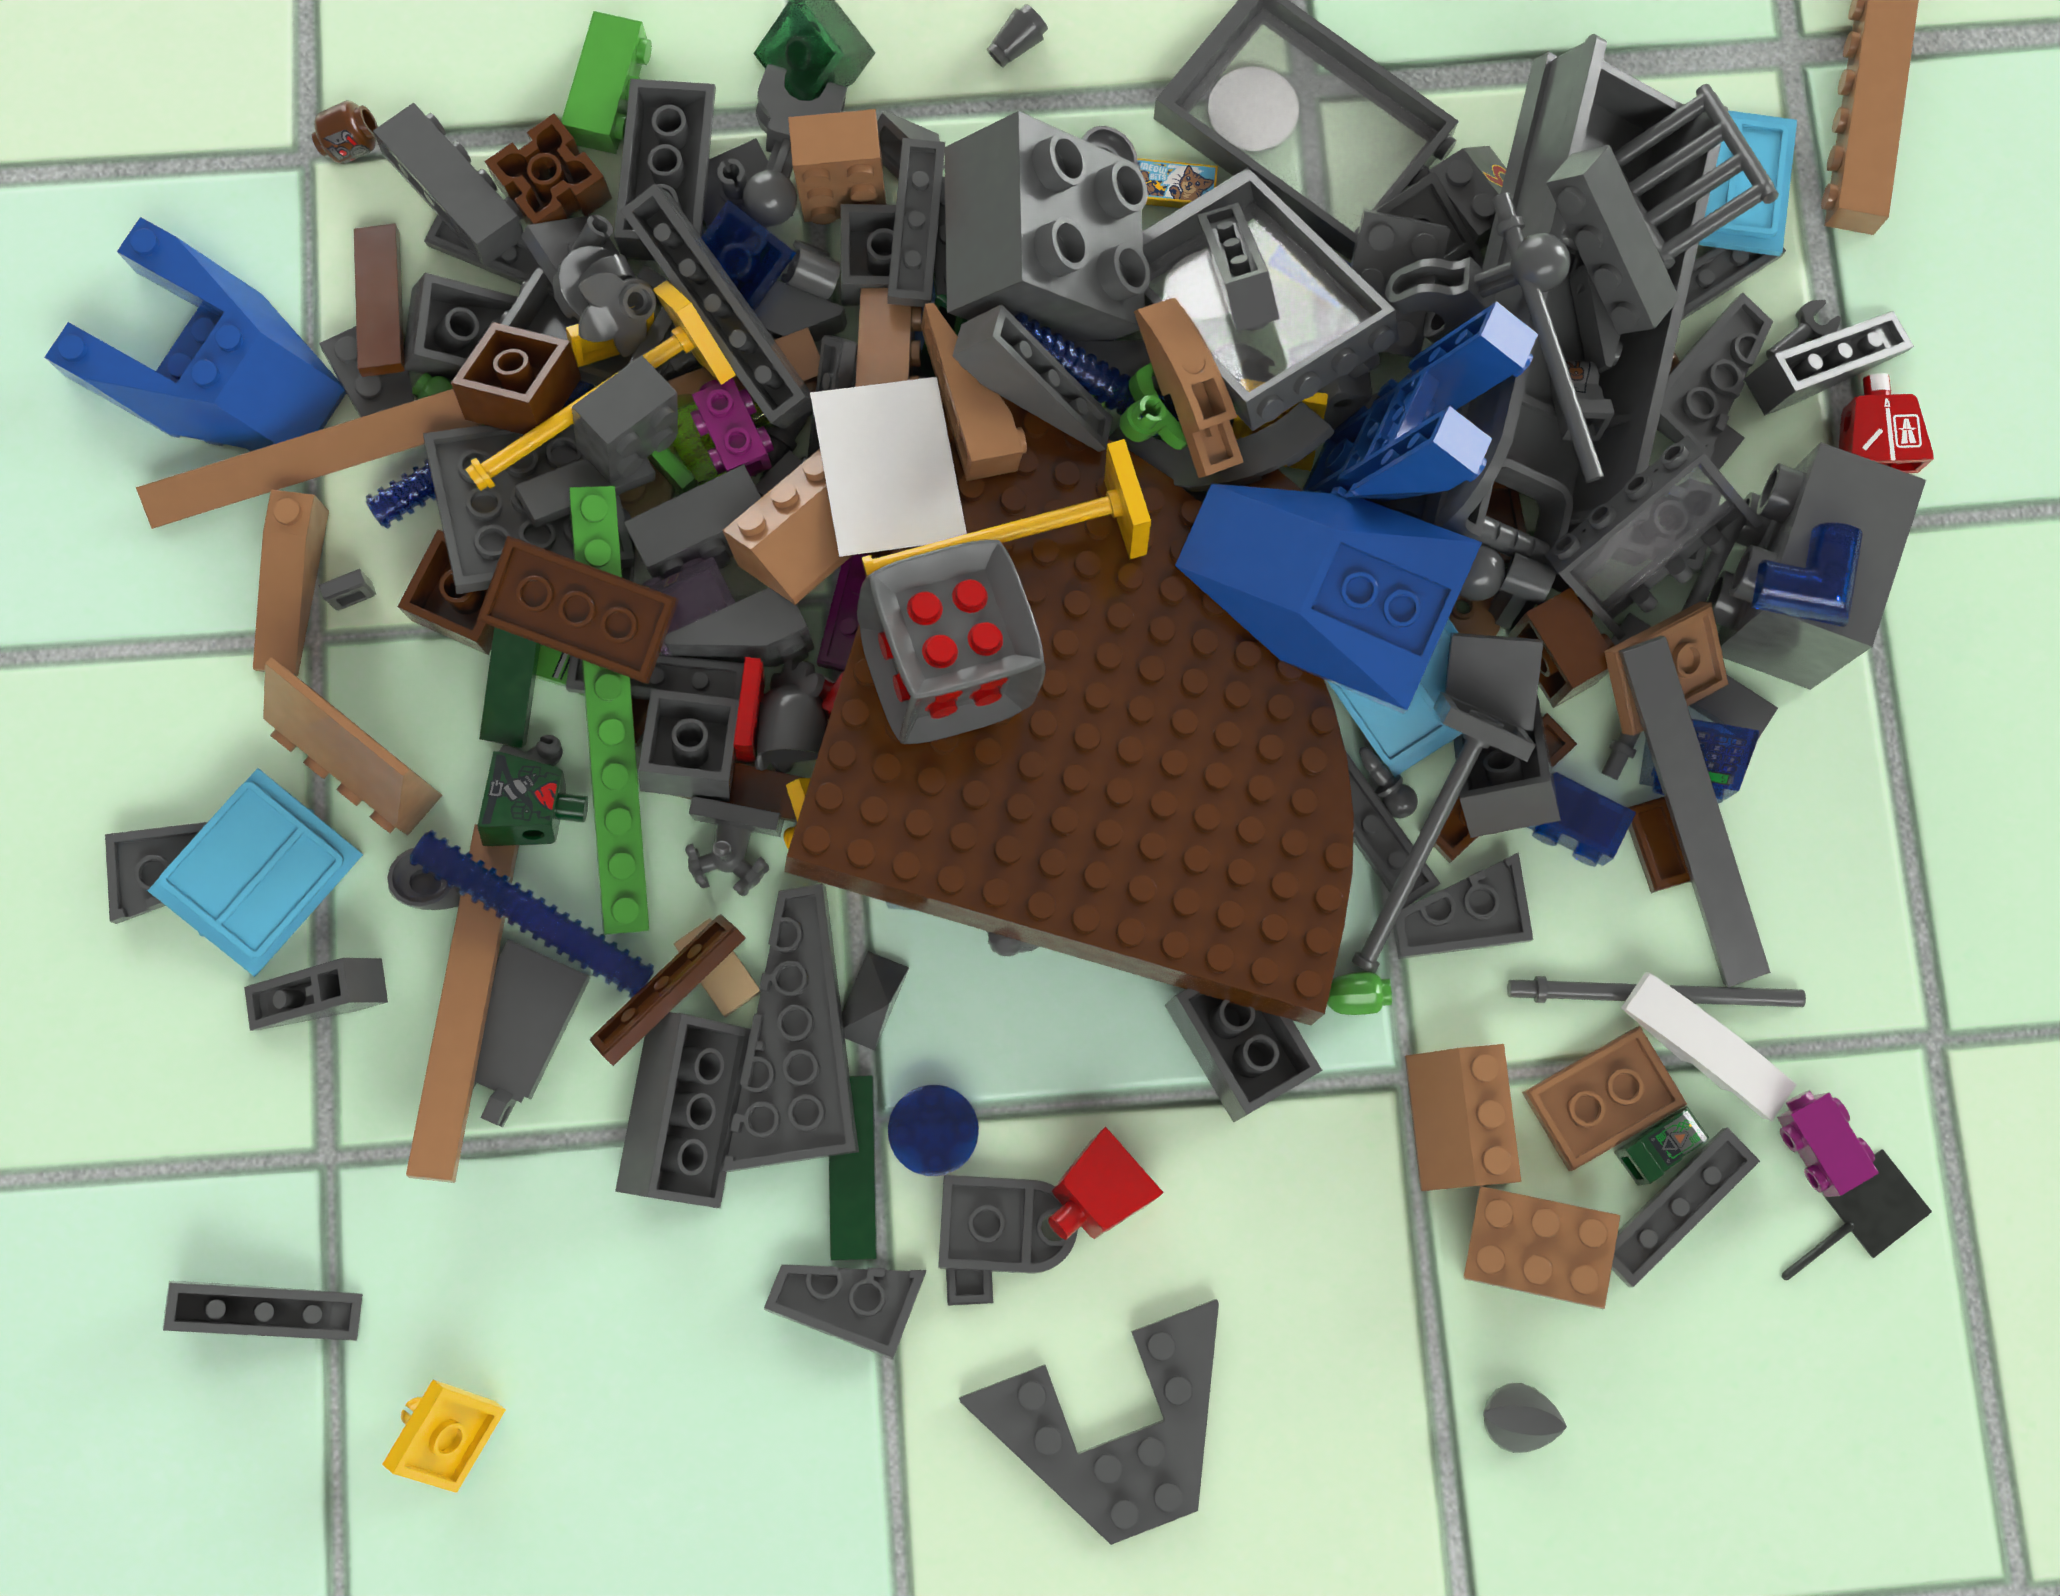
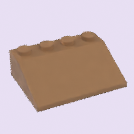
[263,657,443,835]

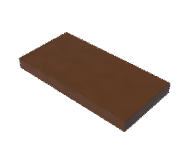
[477,536,679,684]

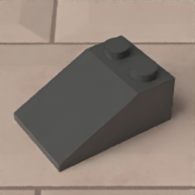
[404,273,518,380]
[664,587,815,667]
[1453,695,1561,838]

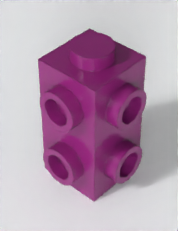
[690,378,774,477]
[1777,1090,1879,1197]

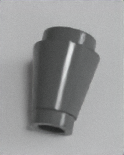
[987,4,1048,68]

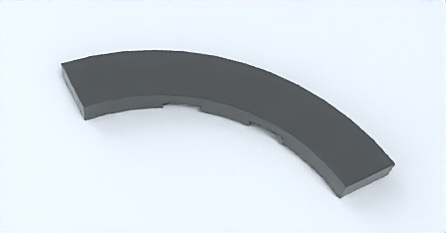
[1108,401,1335,492]

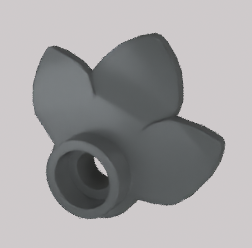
[578,272,656,357]

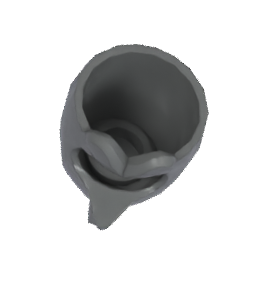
[755,660,828,773]

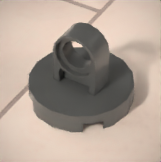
[552,246,638,321]

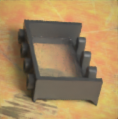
[1544,435,1763,640]

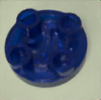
[888,1085,979,1177]

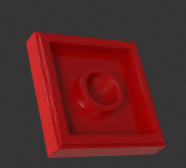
[733,657,766,763]

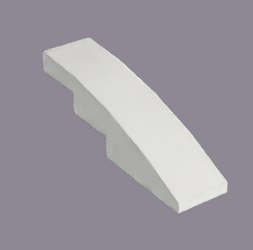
[1621,972,1797,1121]

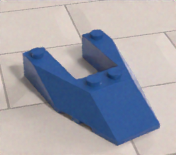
[44,217,346,452]
[1302,301,1538,502]

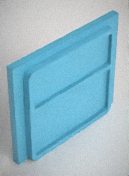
[1698,111,1797,256]
[1327,618,1463,777]
[147,768,364,977]

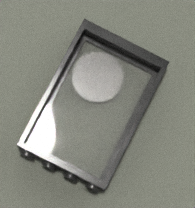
[1153,0,1459,261]
[1142,167,1399,431]

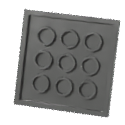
[423,424,635,594]

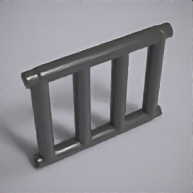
[1613,84,1779,270]

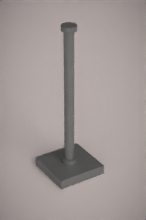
[1352,692,1535,973]

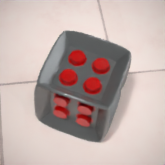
[857,540,1046,744]

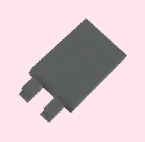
[473,939,591,1127]

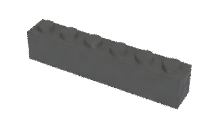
[620,183,813,429]

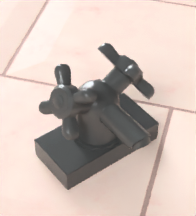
[685,796,784,896]

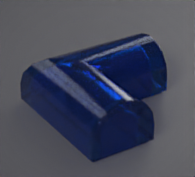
[1751,523,1863,627]

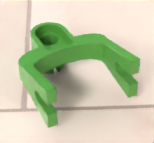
[1120,363,1188,450]

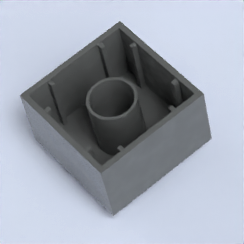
[944,111,1150,350]
[1707,442,1926,690]

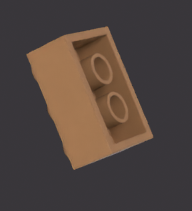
[788,109,887,225]
[1463,1186,1621,1310]

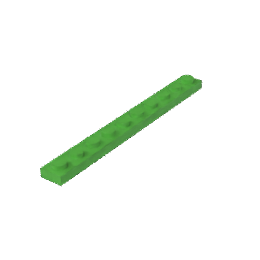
[569,486,649,935]

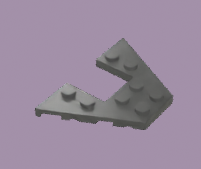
[959,1299,1219,1545]

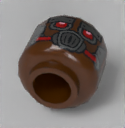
[312,100,378,164]

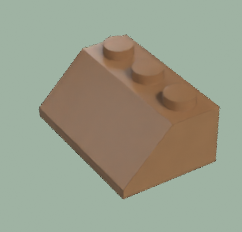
[722,449,852,605]
[1405,1044,1522,1191]

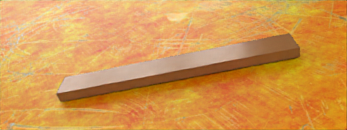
[136,389,482,529]
[406,824,519,1183]

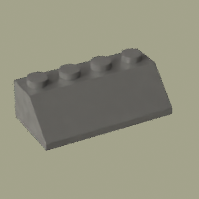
[614,79,716,261]
[615,1012,751,1208]

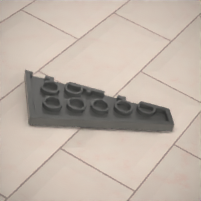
[722,884,859,1173]

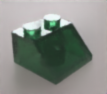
[753,0,876,101]

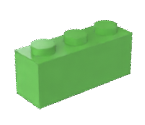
[561,11,652,154]

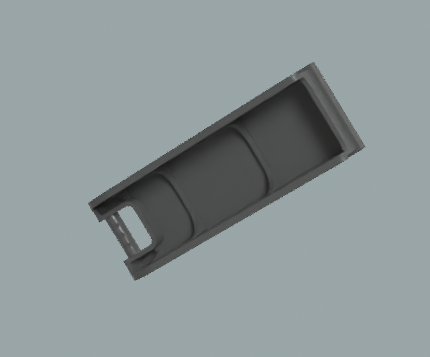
[1421,34,1728,593]

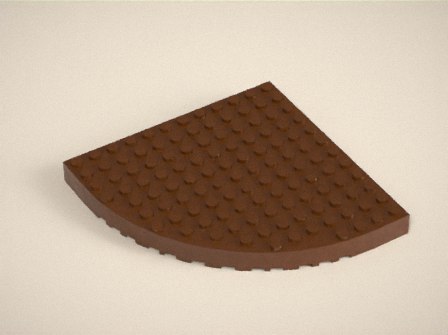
[784,390,1354,1026]

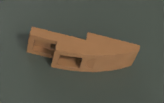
[1134,297,1244,478]

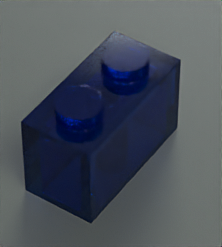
[1527,772,1636,867]

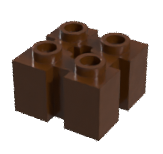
[485,114,612,225]

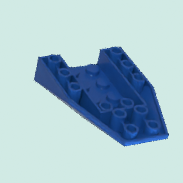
[1175,484,1482,714]

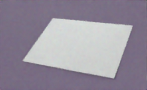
[810,377,967,557]

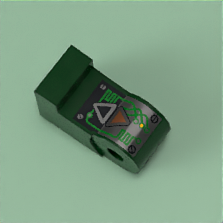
[1614,1107,1709,1186]

